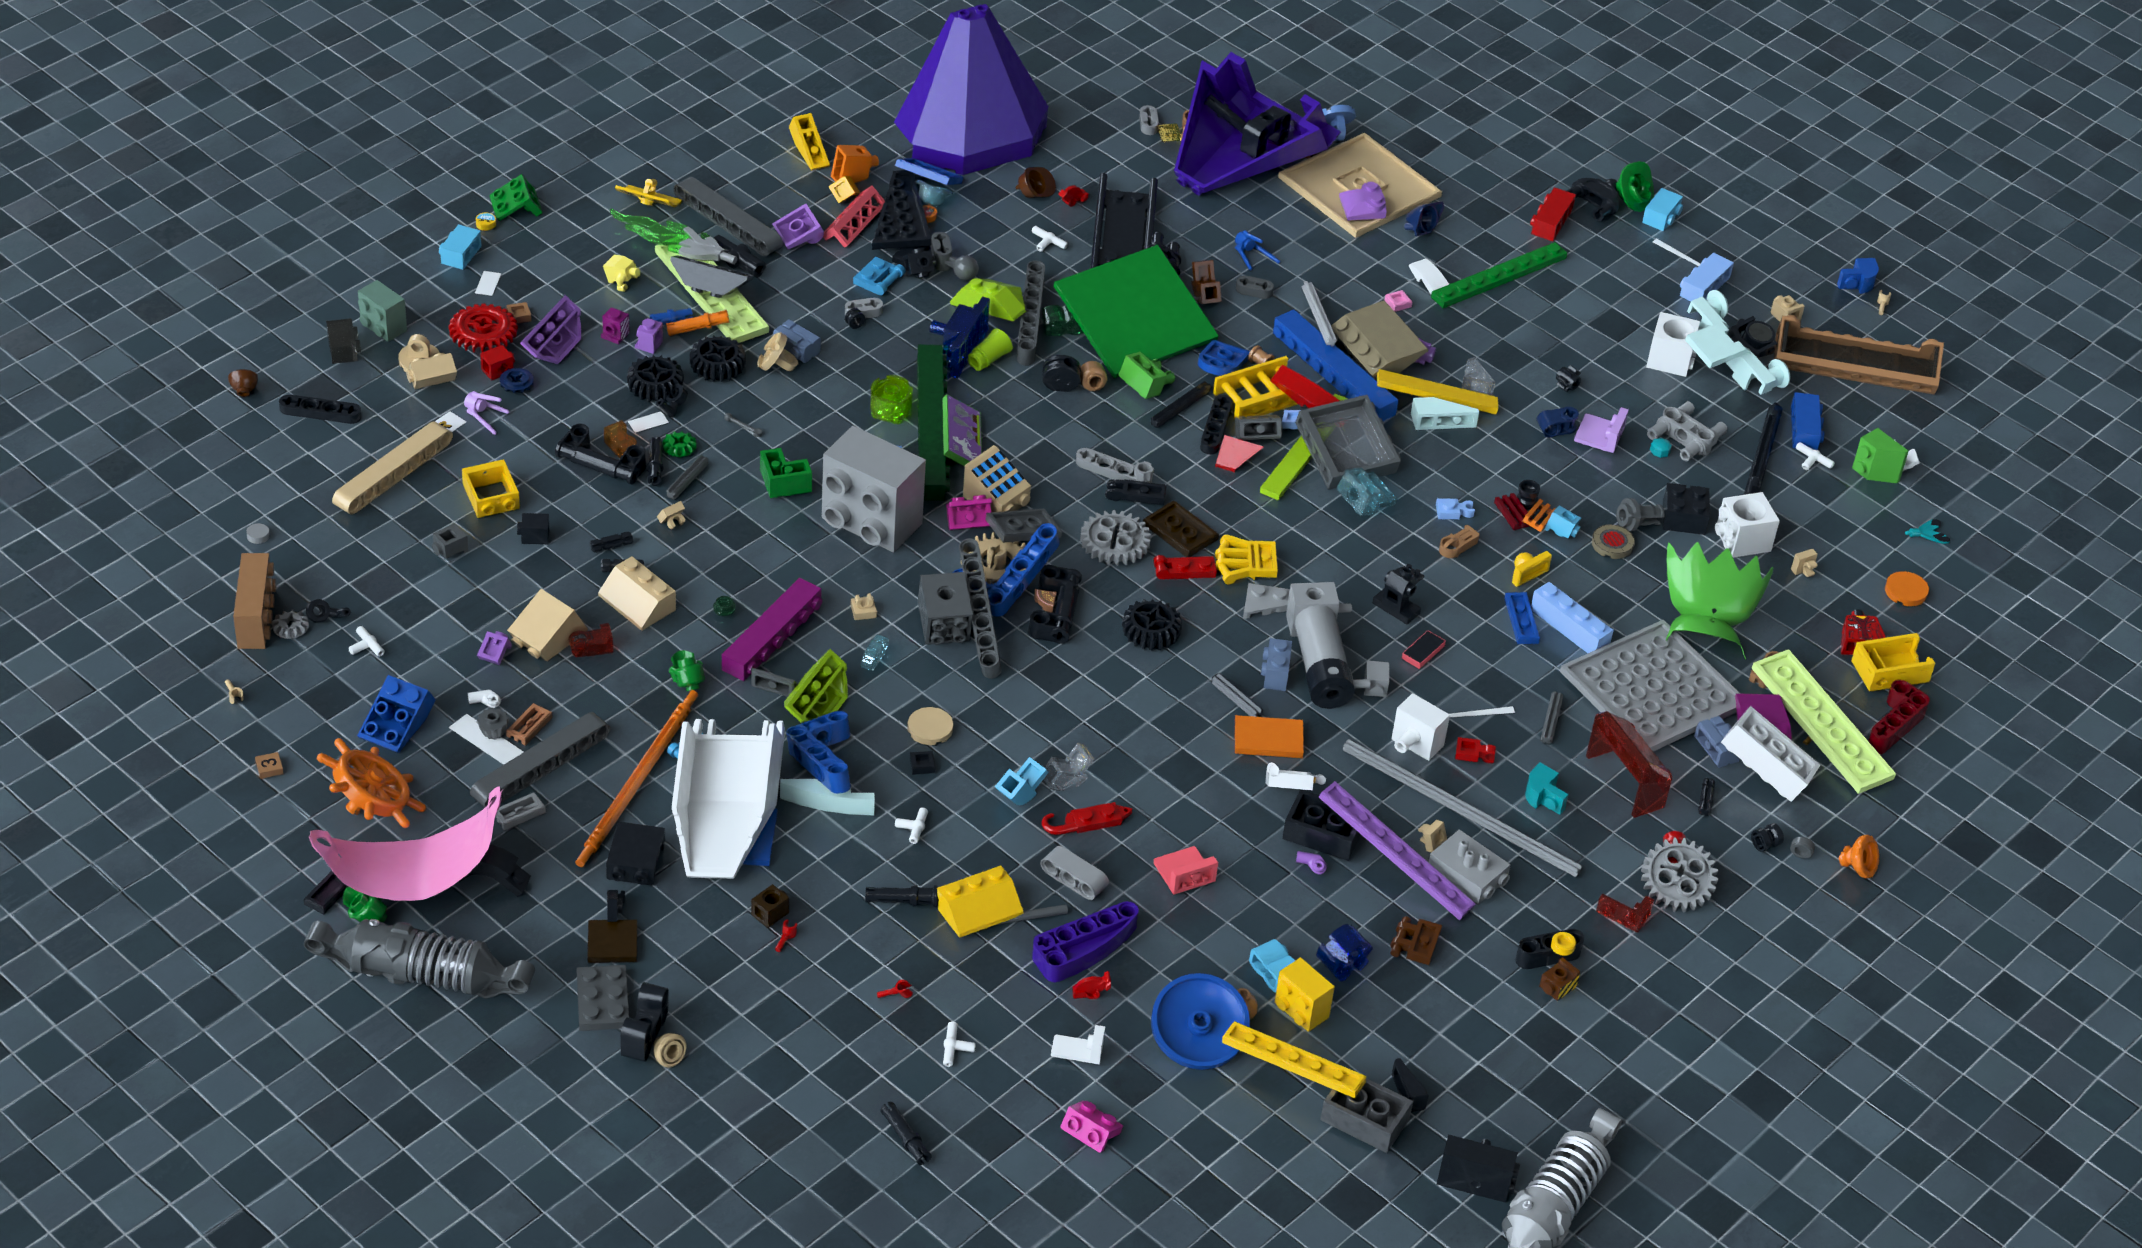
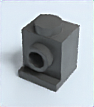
[432,523,468,559]

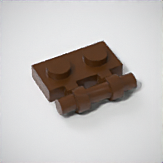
[1390,916,1442,965]

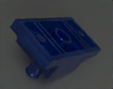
[929,296,990,379]

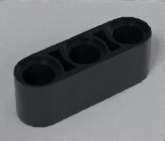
[1515,929,1584,969]

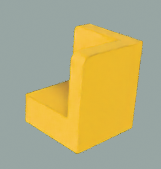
[828,176,860,203]

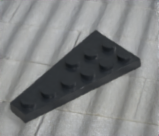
[872,170,931,250]

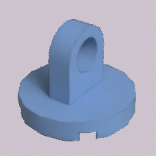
[1322,105,1356,141]

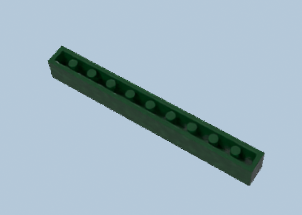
[917,344,950,501]

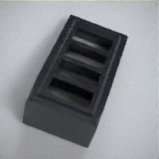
[1391,1058,1429,1112]

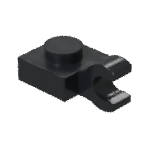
[607,890,625,922]

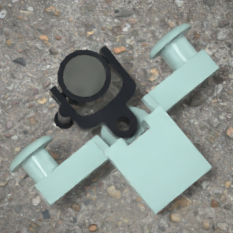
[1685,290,1791,395]

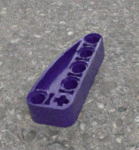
[1032,901,1139,982]

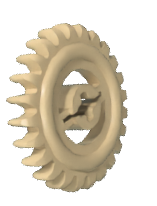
[961,532,1026,584]

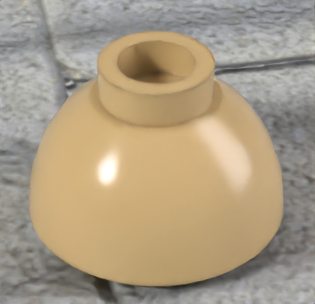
[653,1033,687,1068]

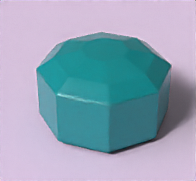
[1650,438,1672,458]

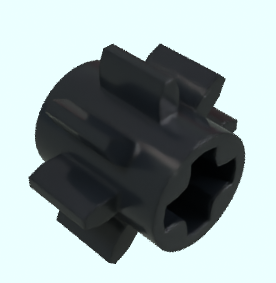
[1556,365,1581,392]

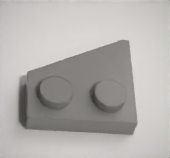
[1243,583,1290,619]

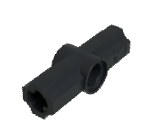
[714,235,766,278]

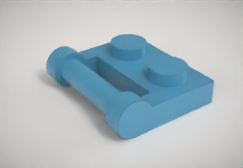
[853,257,906,295]

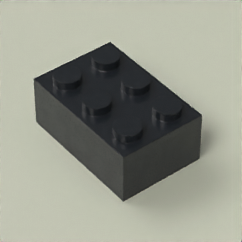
[1282,789,1361,861]

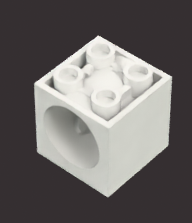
[1646,312,1700,377]
[1715,492,1780,558]

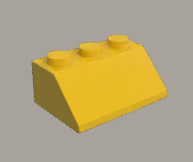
[937,866,1024,938]

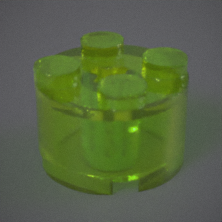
[870,375,913,424]

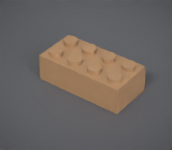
[233,553,276,649]

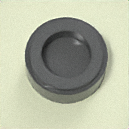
[1790,837,1815,858]

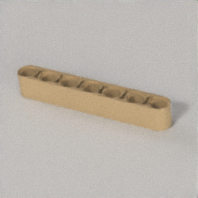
[332,421,453,515]

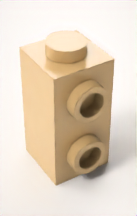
[406,353,457,389]

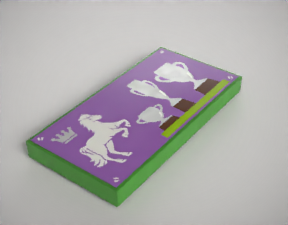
[942,394,982,466]

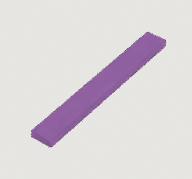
[1319,781,1475,920]

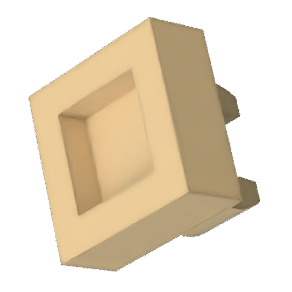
[657,501,685,530]
[1791,549,1818,577]
[851,593,877,620]
[1418,820,1447,852]

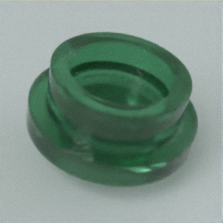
[713,596,736,616]

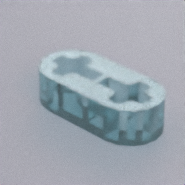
[861,634,889,671]

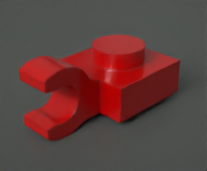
[1455,737,1496,763]

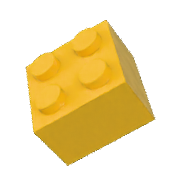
[1274,957,1335,1032]

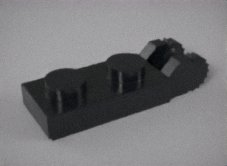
[1105,479,1167,505]

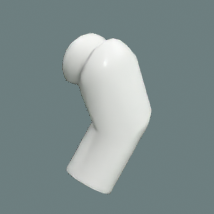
[468,690,501,708]

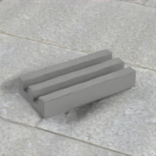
[495,793,546,831]

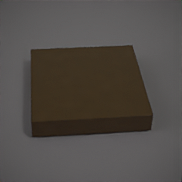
[587,920,637,963]

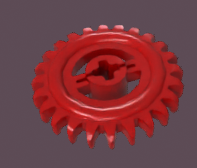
[448,303,518,353]

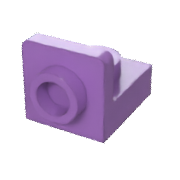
[477,631,512,665]

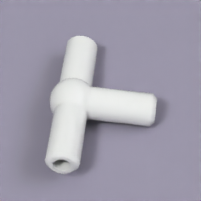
[1032,226,1068,252]
[1796,442,1835,470]
[349,626,385,657]
[895,808,928,844]
[943,1021,976,1067]

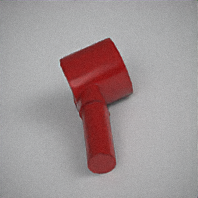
[775,920,797,952]
[877,980,913,998]

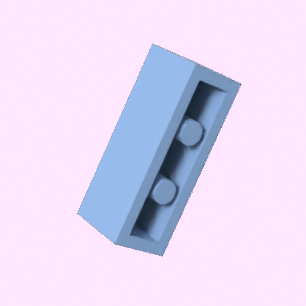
[1680,253,1734,301]

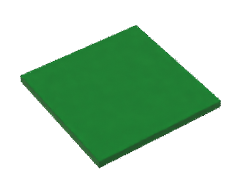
[1053,245,1219,379]

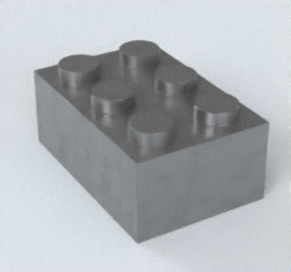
[1320,1078,1413,1153]

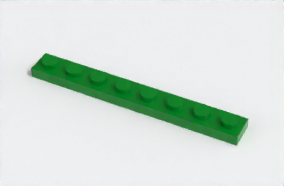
[1431,242,1567,309]

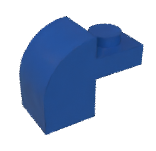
[1837,258,1879,294]

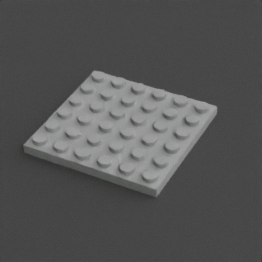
[1560,620,1741,756]

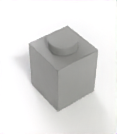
[1364,661,1389,697]

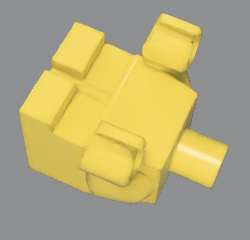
[603,255,640,292]

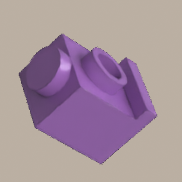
[635,318,663,354]

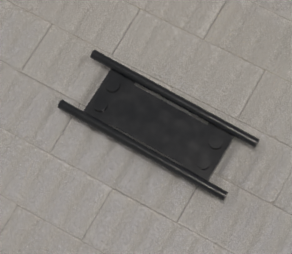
[1090,173,1158,269]

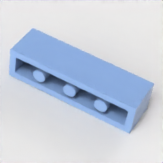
[1531,582,1613,653]

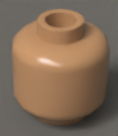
[1081,361,1107,391]

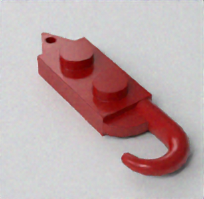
[1042,802,1133,835]

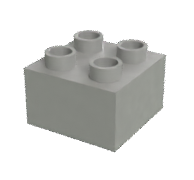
[822,426,926,553]

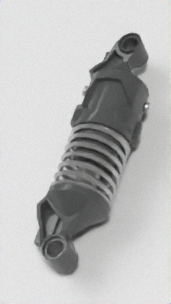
[304,919,535,999]

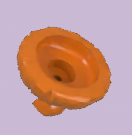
[1839,835,1880,878]

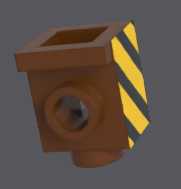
[1539,957,1580,1001]

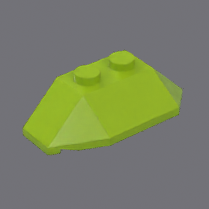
[950,278,1026,321]
[784,649,848,723]

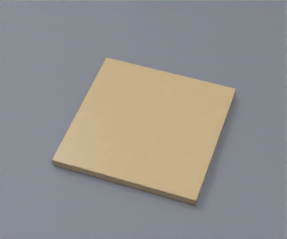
[1278,133,1442,238]

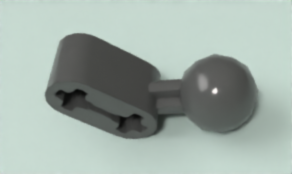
[931,232,979,281]

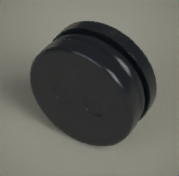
[1042,355,1081,392]

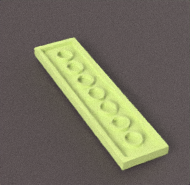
[1752,649,1896,794]

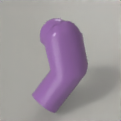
[1296,851,1327,874]

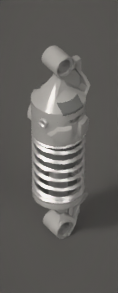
[1502,1108,1622,1248]

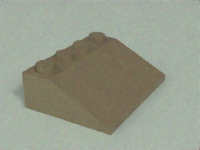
[1331,300,1429,381]

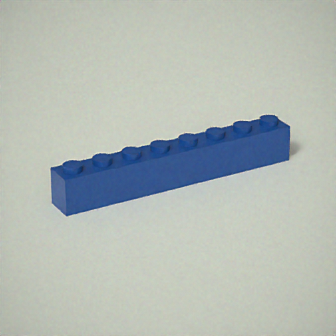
[1273,309,1398,421]

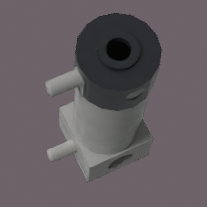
[1286,582,1371,709]

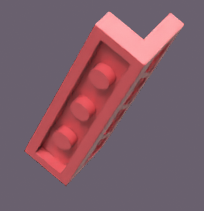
[823,185,885,248]

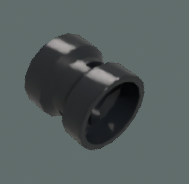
[1517,480,1540,510]
[1751,823,1784,852]

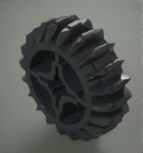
[690,335,746,382]
[627,354,684,402]
[1122,598,1182,651]

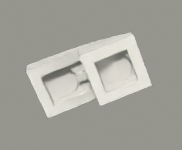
[1409,259,1449,294]

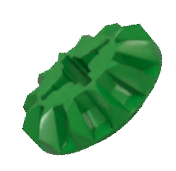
[662,431,697,457]

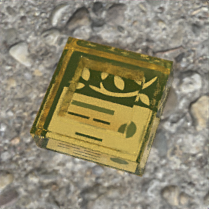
[1158,124,1181,142]

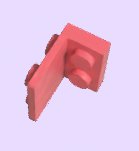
[1153,846,1218,895]

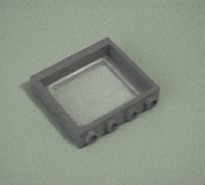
[1295,395,1401,490]

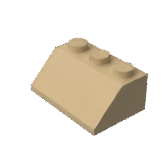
[598,556,676,631]

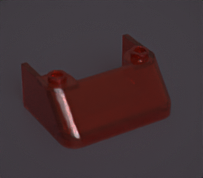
[1586,711,1672,818]

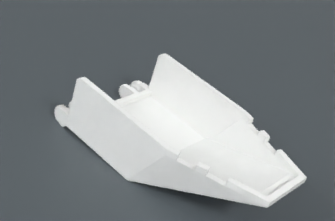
[672,719,785,879]

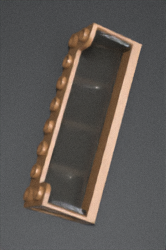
[1774,315,1944,395]

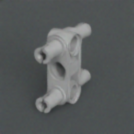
[1647,401,1727,461]

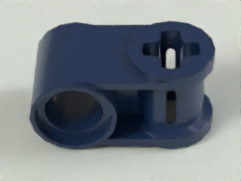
[1536,407,1579,438]

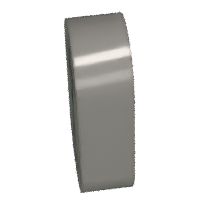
[1139,105,1159,135]
[845,298,883,319]

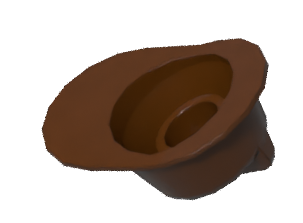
[1015,167,1056,198]

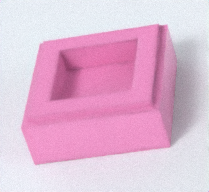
[1384,290,1412,312]

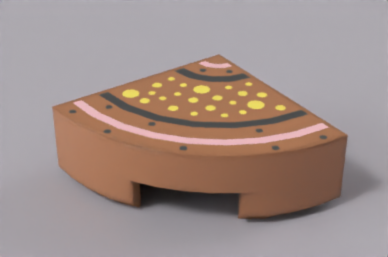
[1034,589,1057,613]

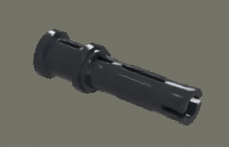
[865,885,938,907]

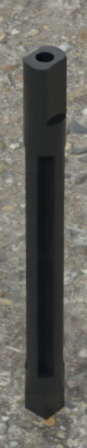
[1744,402,1783,495]

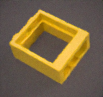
[462,459,520,518]

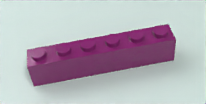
[722,577,822,681]

